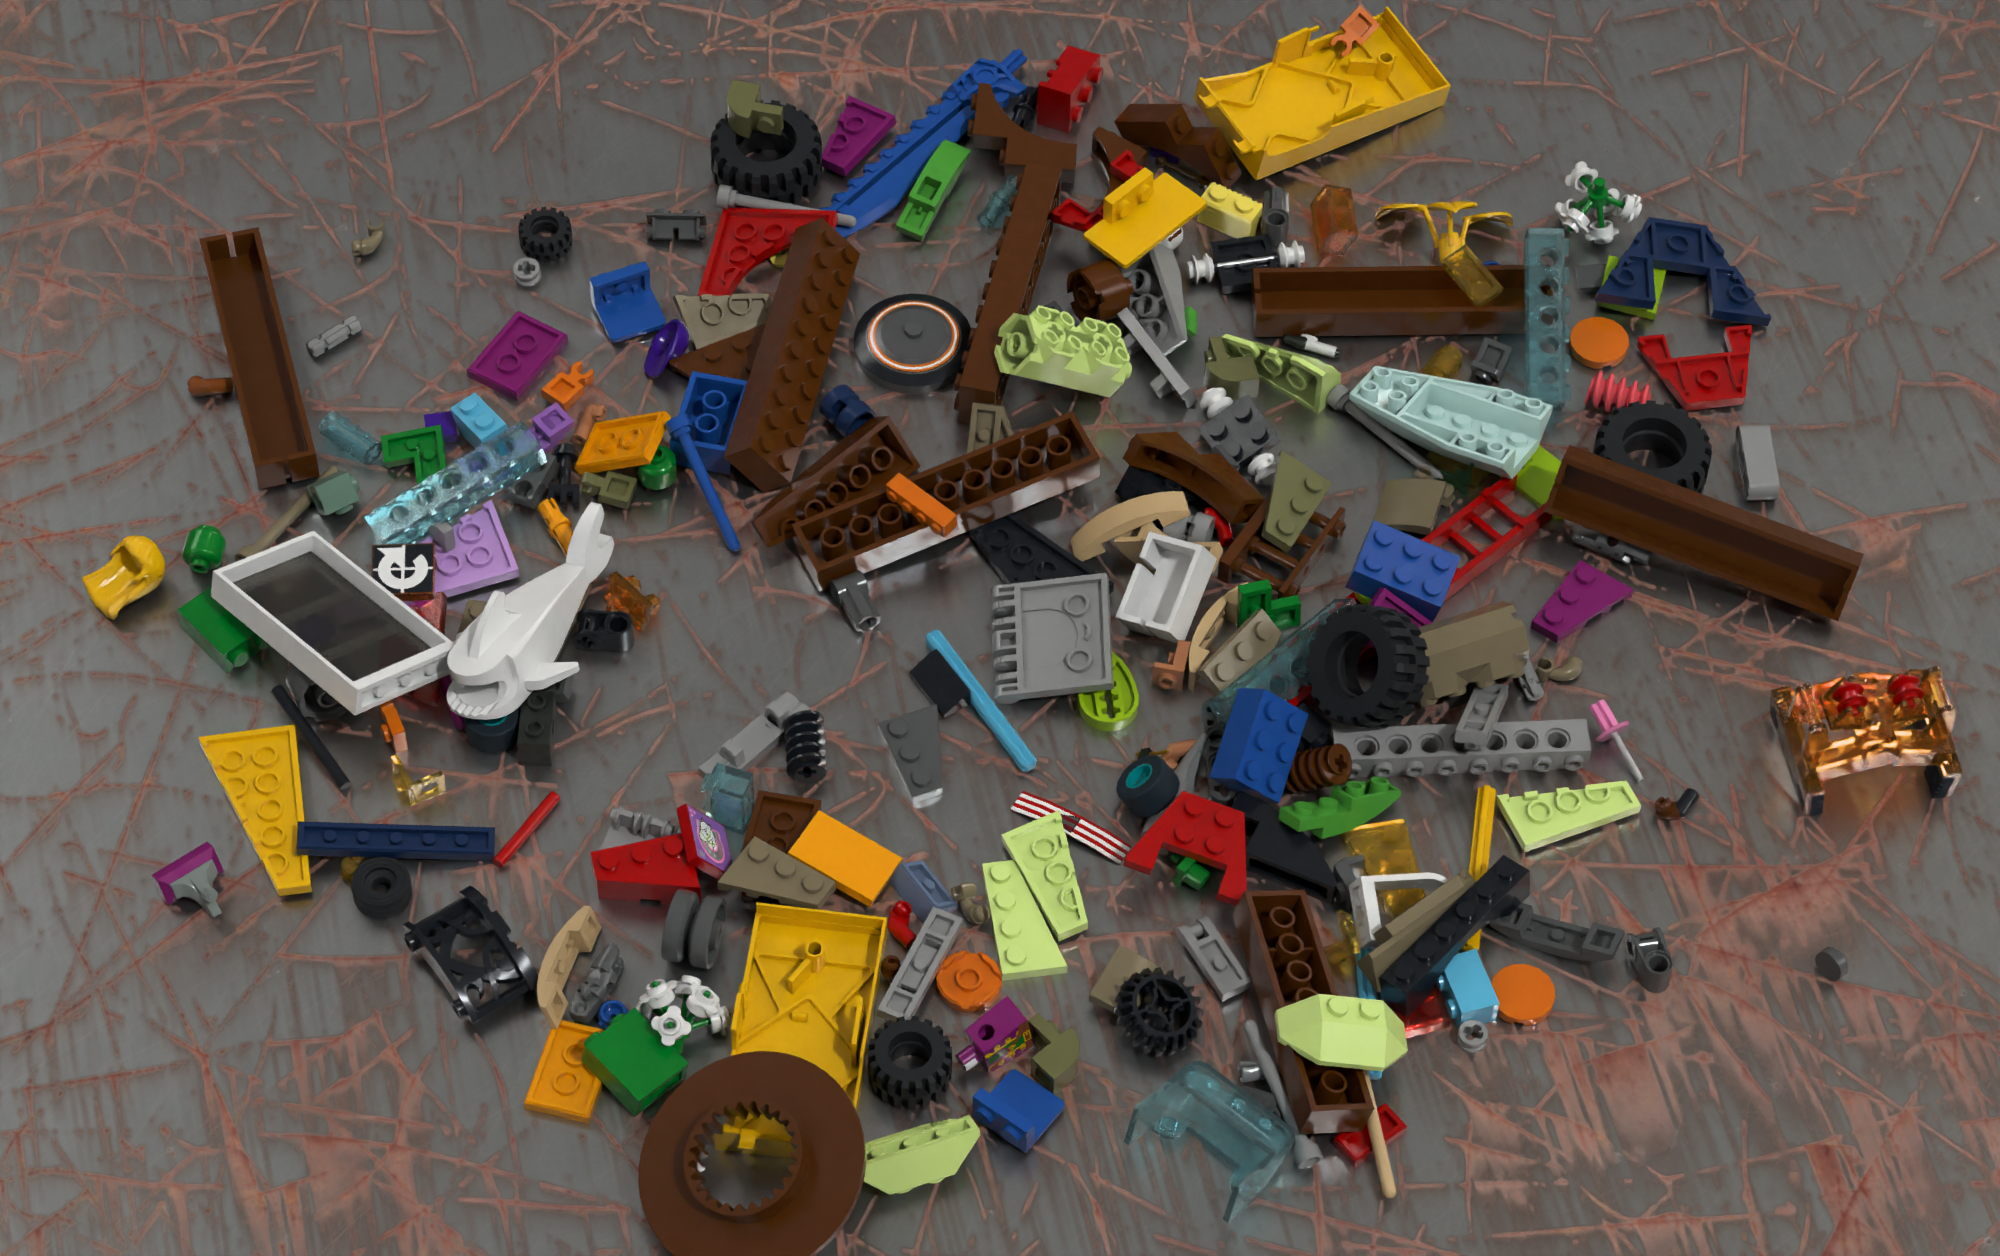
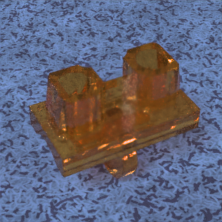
[604,571,661,631]

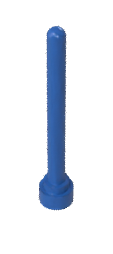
[665,414,740,552]

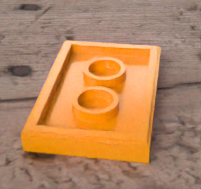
[574,411,671,475]
[787,810,903,907]
[524,1020,604,1124]

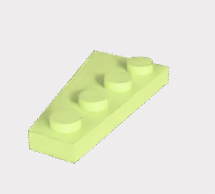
[1496,780,1641,852]
[1001,810,1088,941]
[982,860,1068,981]

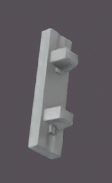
[1117,307,1197,408]
[1455,684,1509,751]
[699,691,811,793]
[877,906,963,1023]

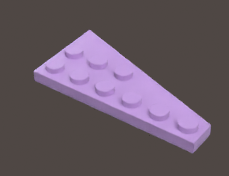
[330,500,520,628]

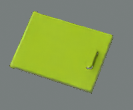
[1500,445,1562,521]

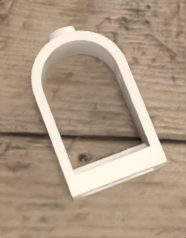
[1349,872,1449,949]

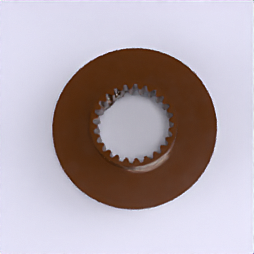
[638,1051,866,1256]

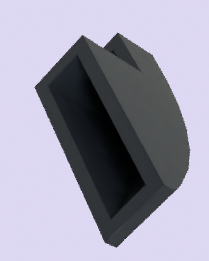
[1231,791,1337,905]

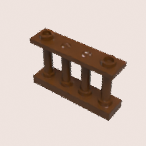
[1217,490,1347,599]

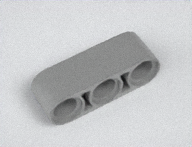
[1735,425,1780,501]

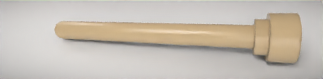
[1362,1069,1397,1198]

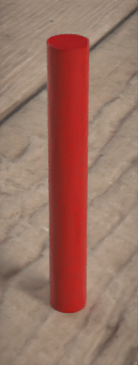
[492,791,561,868]

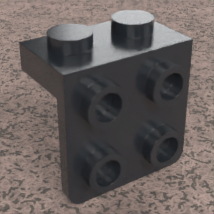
[1115,465,1202,529]

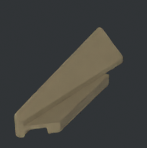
[1356,868,1476,992]

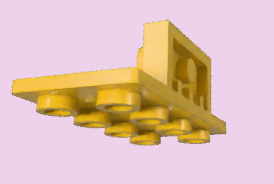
[1084,167,1207,269]

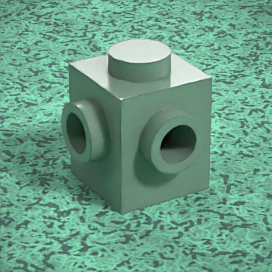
[307,470,360,515]

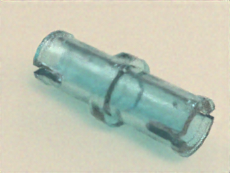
[977,175,1018,228]

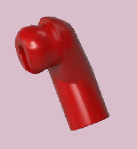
[1201,507,1234,547]
[887,900,917,949]

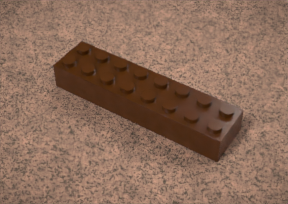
[1232,890,1375,1134]

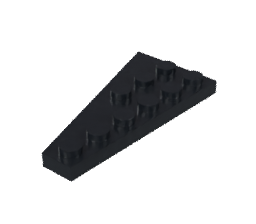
[967,513,1114,595]

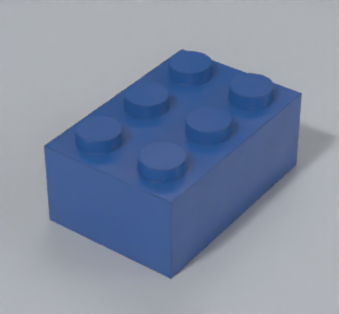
[670,371,748,474]
[1345,520,1460,622]
[1209,688,1308,803]

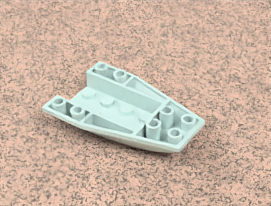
[1349,366,1553,479]

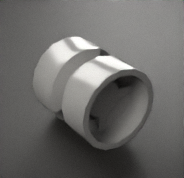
[1163,511,1215,542]

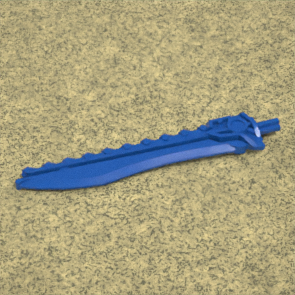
[818,49,1027,238]

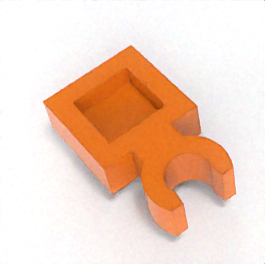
[1329,5,1380,58]
[541,361,595,411]
[378,700,408,753]

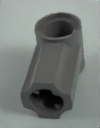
[1261,187,1290,247]
[829,570,880,633]

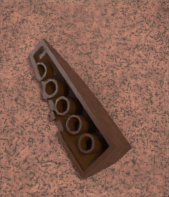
[751,416,920,548]

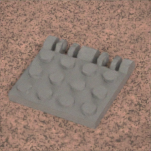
[991,573,1114,704]

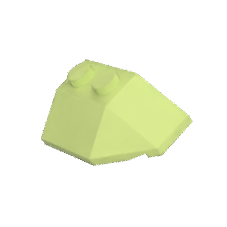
[1274,994,1408,1071]
[863,1115,981,1195]

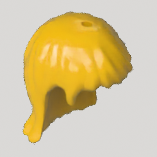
[82,535,166,620]

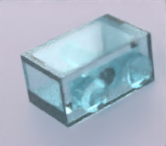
[702,762,754,834]

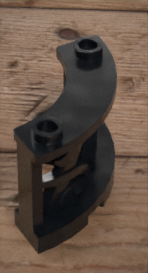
[403,886,538,1024]

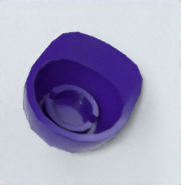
[644,319,689,378]

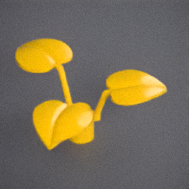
[1375,201,1513,264]

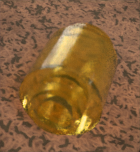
[1422,345,1463,379]

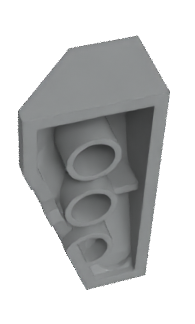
[1117,244,1188,356]

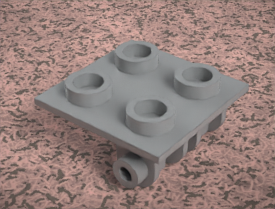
[599,806,679,850]

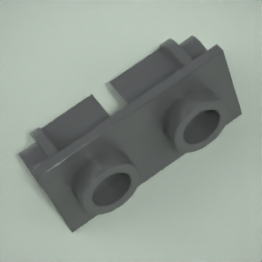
[646,209,707,241]

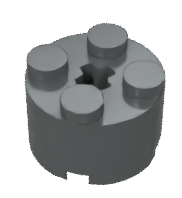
[286,645,357,722]

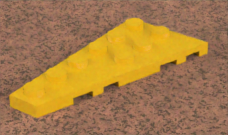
[198,724,312,896]

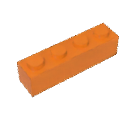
[886,473,957,538]

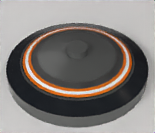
[854,294,971,394]

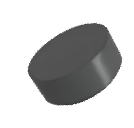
[1815,947,1848,981]

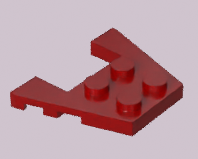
[1051,149,1143,232]
[1636,325,1752,411]
[1123,791,1247,906]

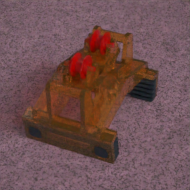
[1770,666,1963,817]

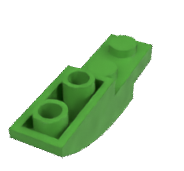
[896,139,971,242]
[1278,777,1402,839]

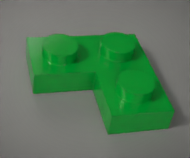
[381,424,450,489]
[1237,579,1301,630]

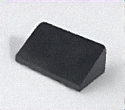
[909,649,971,718]

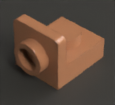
[1152,640,1191,690]

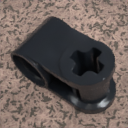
[572,609,635,652]

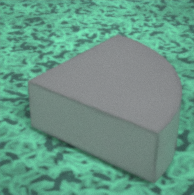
[428,522,456,553]

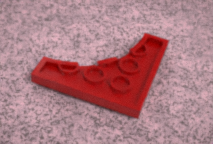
[697,208,839,296]

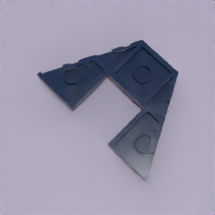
[1595,217,1771,326]

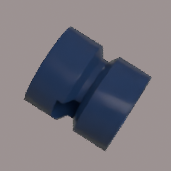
[819,384,876,438]

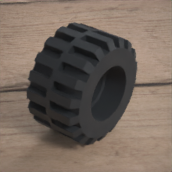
[868,1016,952,1109]

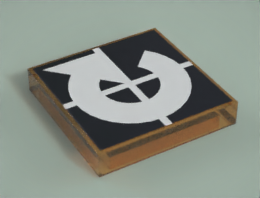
[371,543,436,601]

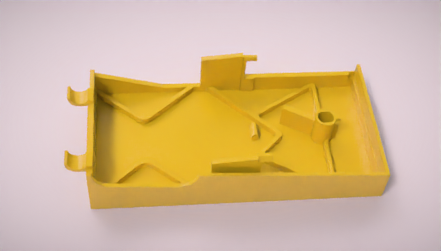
[1194,6,1451,180]
[714,902,887,1159]

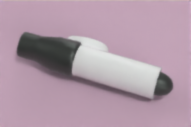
[1284,333,1341,358]

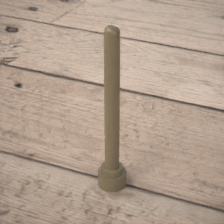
[235,466,339,562]

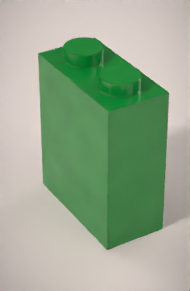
[177,586,270,673]
[581,1008,689,1117]

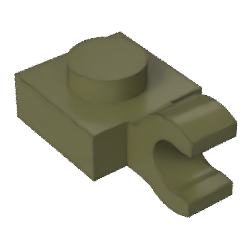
[581,471,637,509]

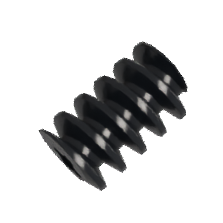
[784,710,827,784]

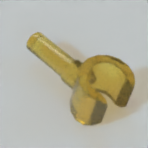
[341,857,364,883]

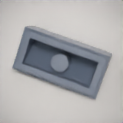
[890,860,959,924]

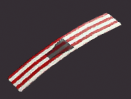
[1011,791,1131,864]

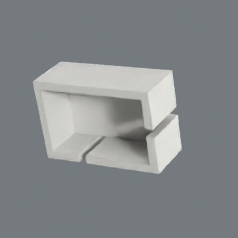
[1115,531,1217,643]

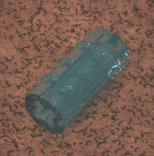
[319,411,382,465]

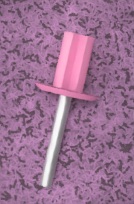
[1589,699,1644,782]

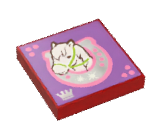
[677,803,732,880]

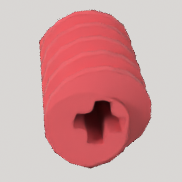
[1585,370,1652,412]

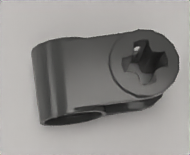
[1625,927,1674,993]

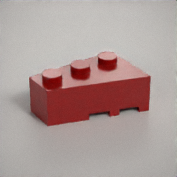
[1037,45,1103,134]
[590,833,701,904]

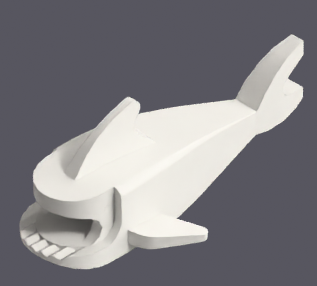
[447,502,614,720]

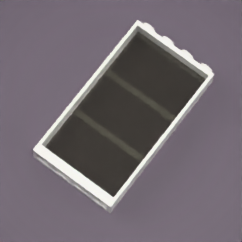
[211,531,453,715]

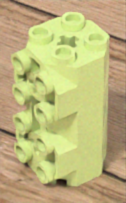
[994,305,1132,398]

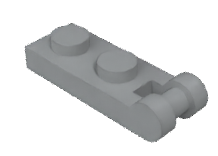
[1176,915,1252,1002]

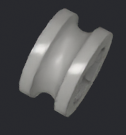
[513,257,541,286]
[1457,1020,1488,1054]

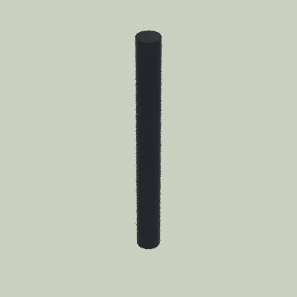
[271,685,351,790]

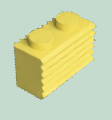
[1197,182,1263,238]

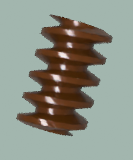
[1285,743,1352,793]

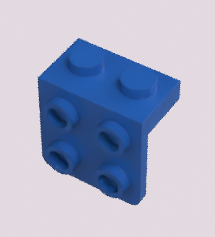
[589,261,666,343]
[972,1069,1064,1153]

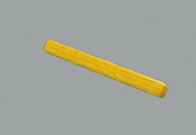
[1461,785,1497,951]

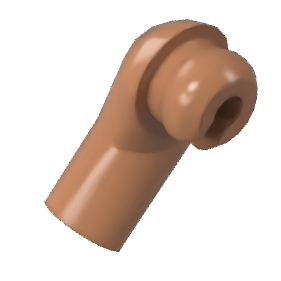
[572,402,607,446]
[1160,739,1196,771]

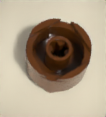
[1067,258,1134,322]

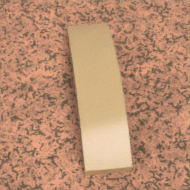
[1070,491,1191,562]
[1187,582,1248,692]
[537,906,601,1029]

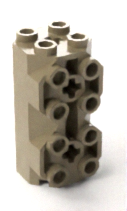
[1418,601,1530,706]

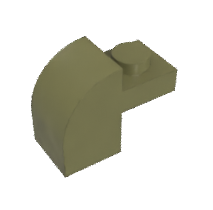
[727,80,784,138]
[1204,336,1260,400]
[1028,1013,1080,1095]

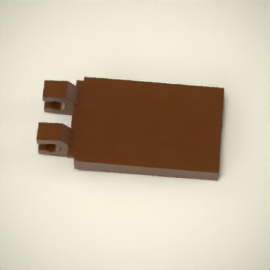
[741,790,822,906]

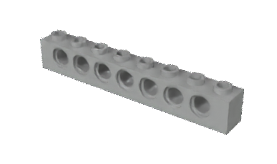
[1330,719,1592,779]

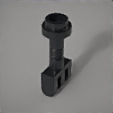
[548,443,580,507]

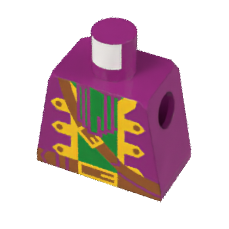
[955,996,1034,1072]

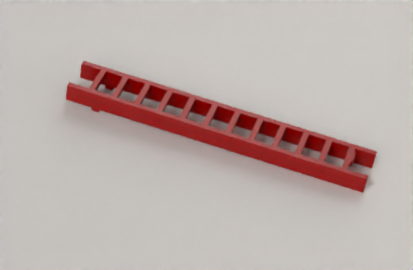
[1256,474,1552,707]

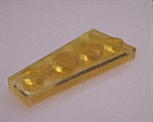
[1341,819,1426,921]

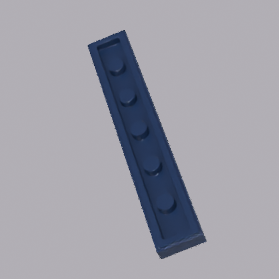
[297,821,495,861]

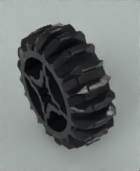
[1113,966,1204,1057]

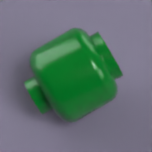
[637,445,677,490]
[182,525,226,574]

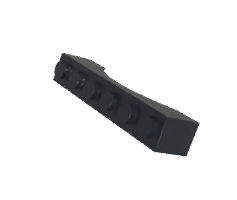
[1380,855,1530,1018]

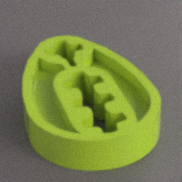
[1078,651,1139,731]

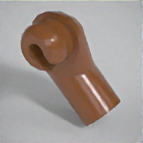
[187,376,234,397]

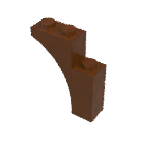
[968,83,1077,183]
[1114,104,1242,189]
[1092,126,1148,207]
[1123,431,1265,524]

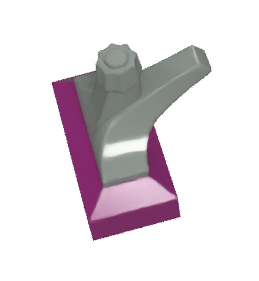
[151,842,224,919]

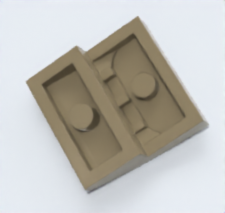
[1373,478,1446,535]
[1089,945,1166,1019]

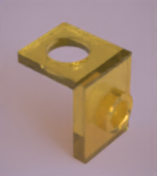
[391,754,446,806]
[1323,909,1360,965]

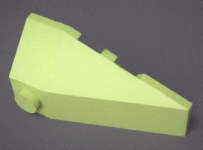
[1222,334,1341,414]

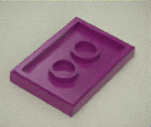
[467,311,568,401]

